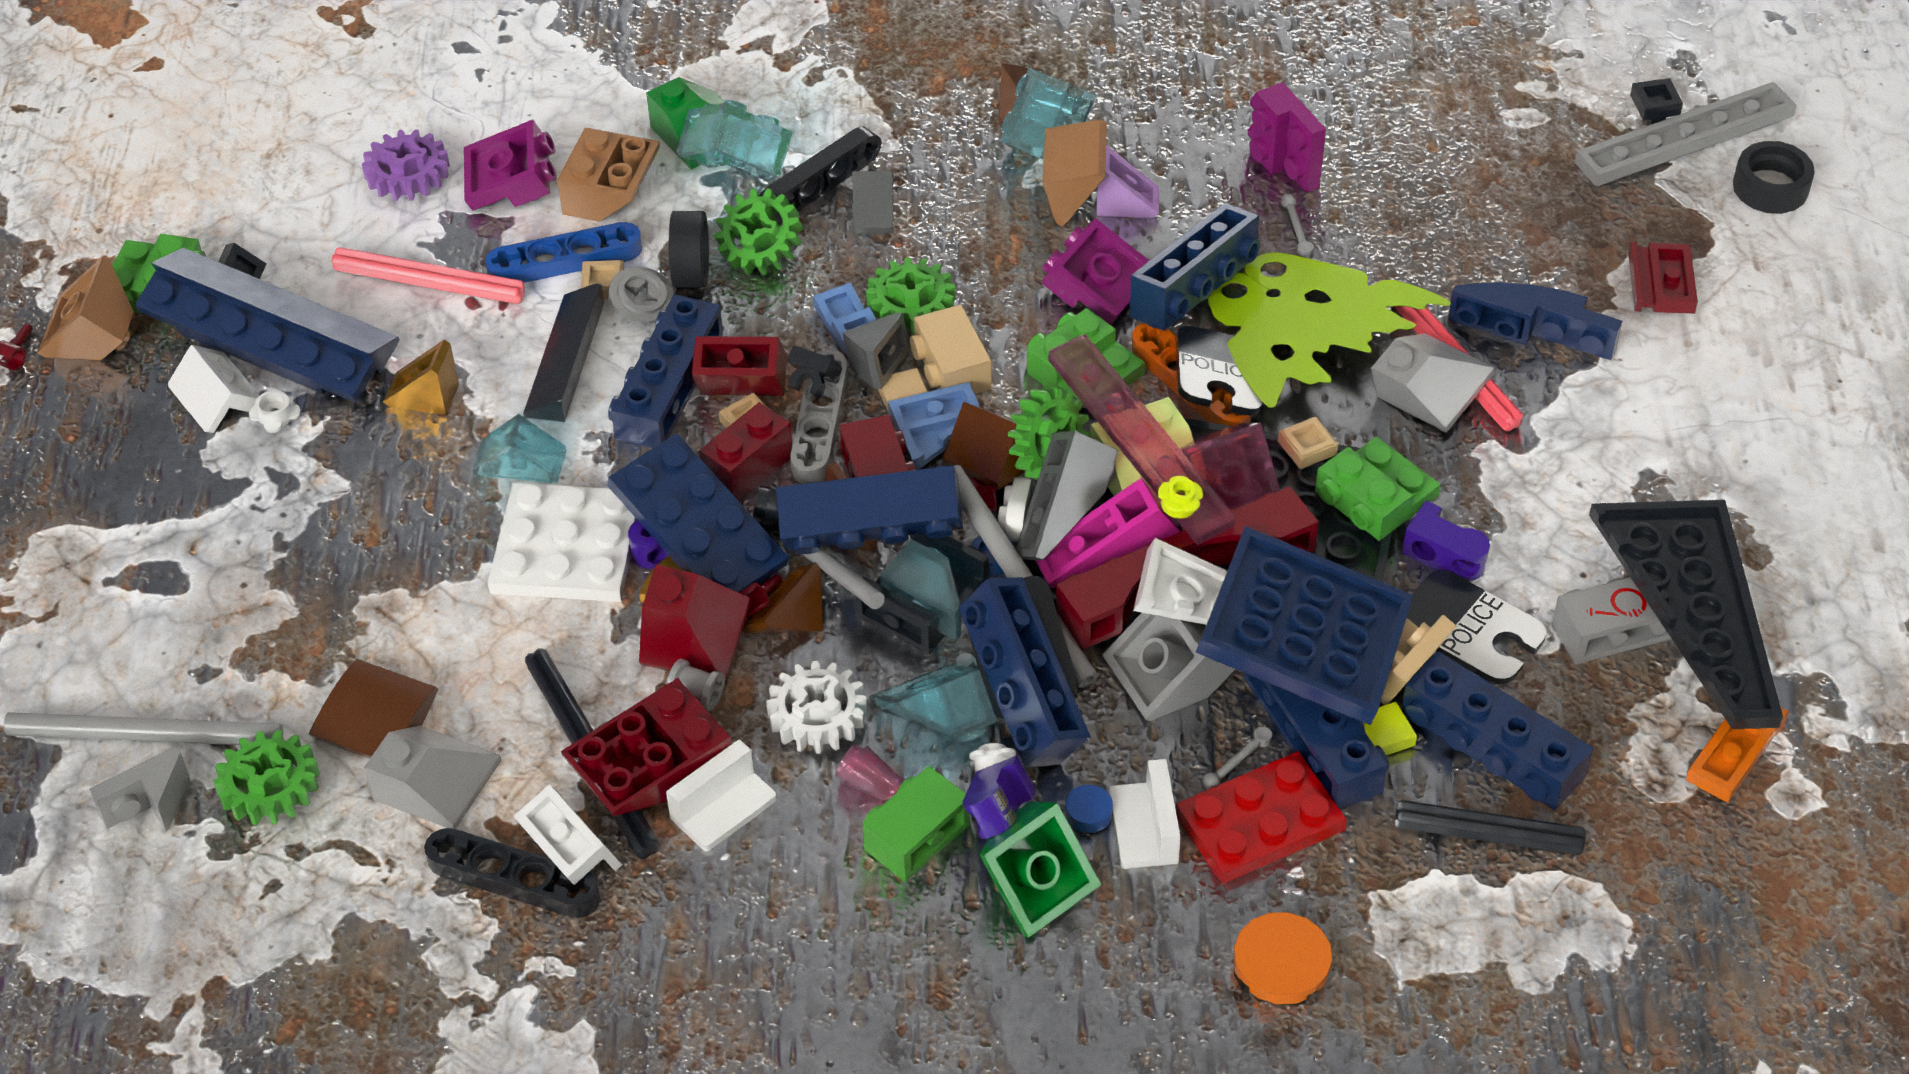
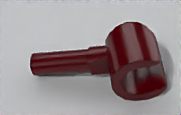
[0,323,33,371]
[968,476,998,512]
[739,574,781,618]

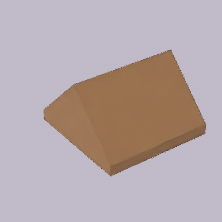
[1043,119,1107,227]

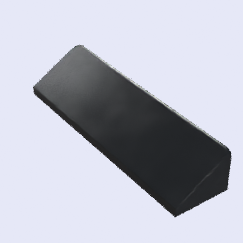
[523,283,604,422]

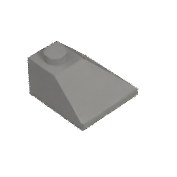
[1371,333,1495,433]
[1103,613,1235,721]
[364,725,501,829]

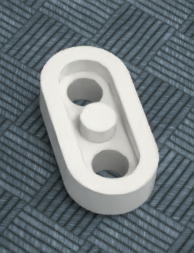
[998,477,1034,542]

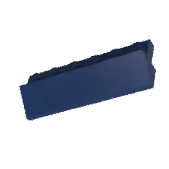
[135,248,400,403]

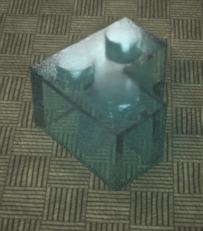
[1000,68,1097,159]
[676,100,793,179]

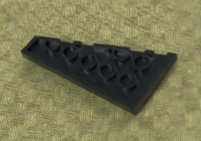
[1589,499,1783,729]

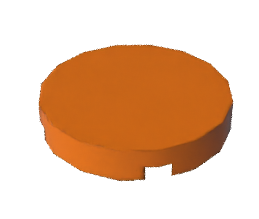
[1233,912,1332,1004]

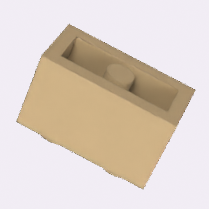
[910,304,991,394]

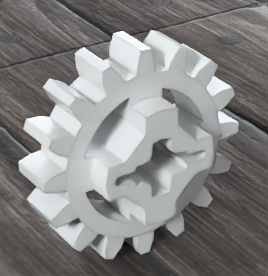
[766,661,867,754]

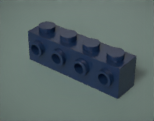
[1130,203,1260,331]
[608,294,723,448]
[776,465,963,554]
[958,577,1091,768]
[1401,651,1594,810]
[1243,673,1389,810]

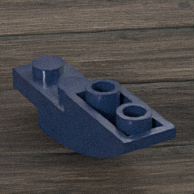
[1448,282,1623,360]

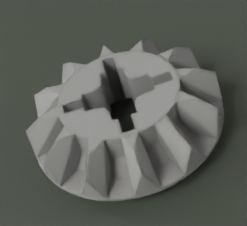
[608,267,674,327]

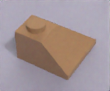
[37,257,134,360]

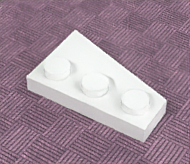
[1133,538,1227,625]

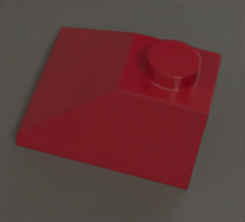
[639,564,752,685]

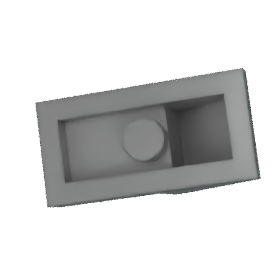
[89,746,190,831]

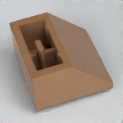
[557,127,660,222]

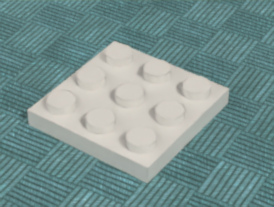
[488,483,637,602]

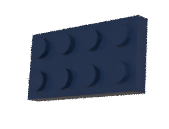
[607,433,789,593]

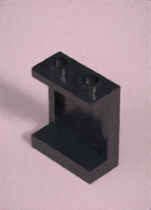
[854,533,989,655]

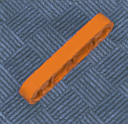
[1132,323,1251,429]

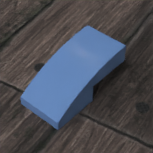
[812,282,876,356]

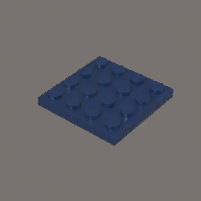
[1196,526,1414,725]

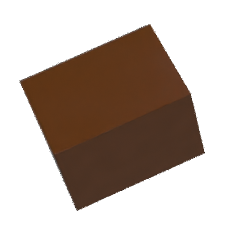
[942,402,1025,490]

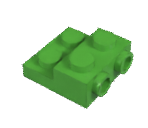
[112,233,206,314]
[1027,308,1145,404]
[1315,436,1441,541]

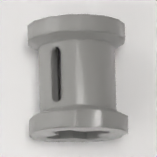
[666,658,725,711]

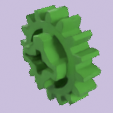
[714,188,803,275]
[866,257,955,334]
[1008,386,1090,480]
[214,730,320,825]

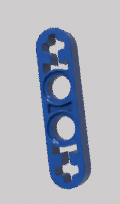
[485,222,642,283]

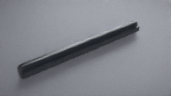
[525,648,660,859]

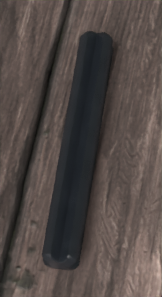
[1395,800,1586,855]

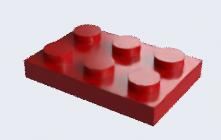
[1175,751,1347,884]

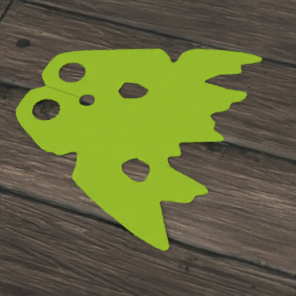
[1207,252,1451,408]

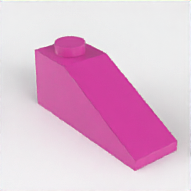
[1035,478,1180,588]

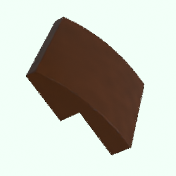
[309,659,439,759]

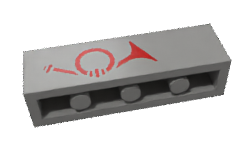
[1552,577,1671,665]

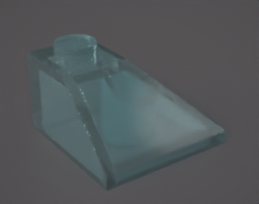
[869,664,997,742]

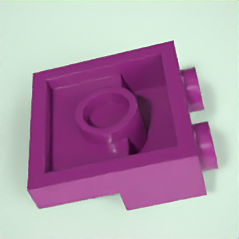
[1248,82,1326,193]
[464,119,557,211]
[1042,218,1150,325]

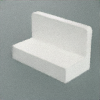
[168,345,260,433]
[666,739,777,851]
[1109,759,1180,869]
[513,784,622,885]

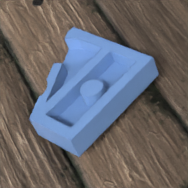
[888,382,980,470]

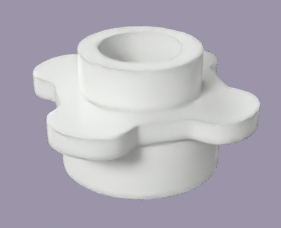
[249,390,301,433]
[969,743,1016,772]

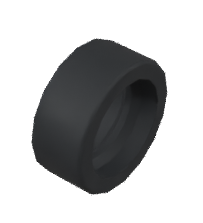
[1733,141,1815,214]
[669,211,709,287]

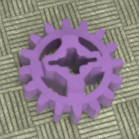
[362,129,450,201]

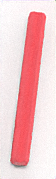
[332,247,525,304]
[1393,306,1523,432]

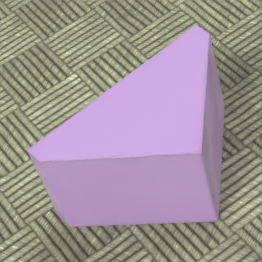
[1097,145,1159,218]

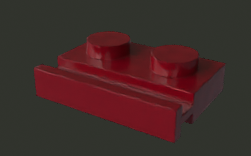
[1628,242,1698,314]

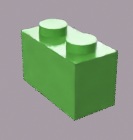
[862,765,970,882]

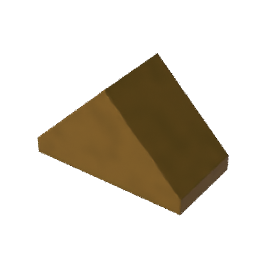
[383,339,459,415]

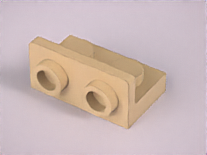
[1381,614,1457,705]

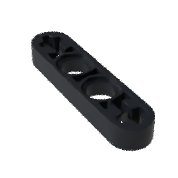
[759,126,882,224]
[424,828,600,918]

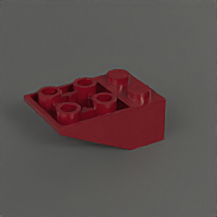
[561,678,732,816]

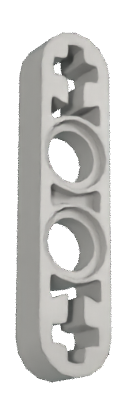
[790,350,848,484]

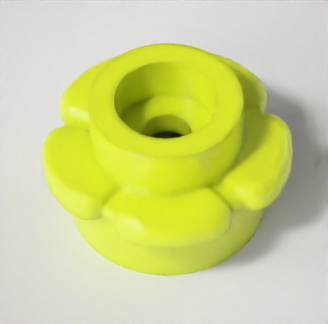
[1158,476,1203,519]

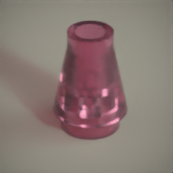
[836,744,905,801]

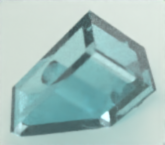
[880,539,961,640]

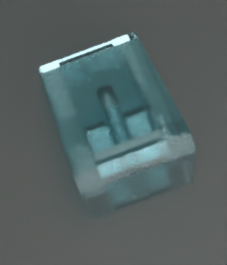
[473,414,567,483]

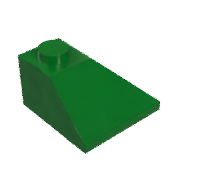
[646,77,757,170]
[979,801,1101,938]

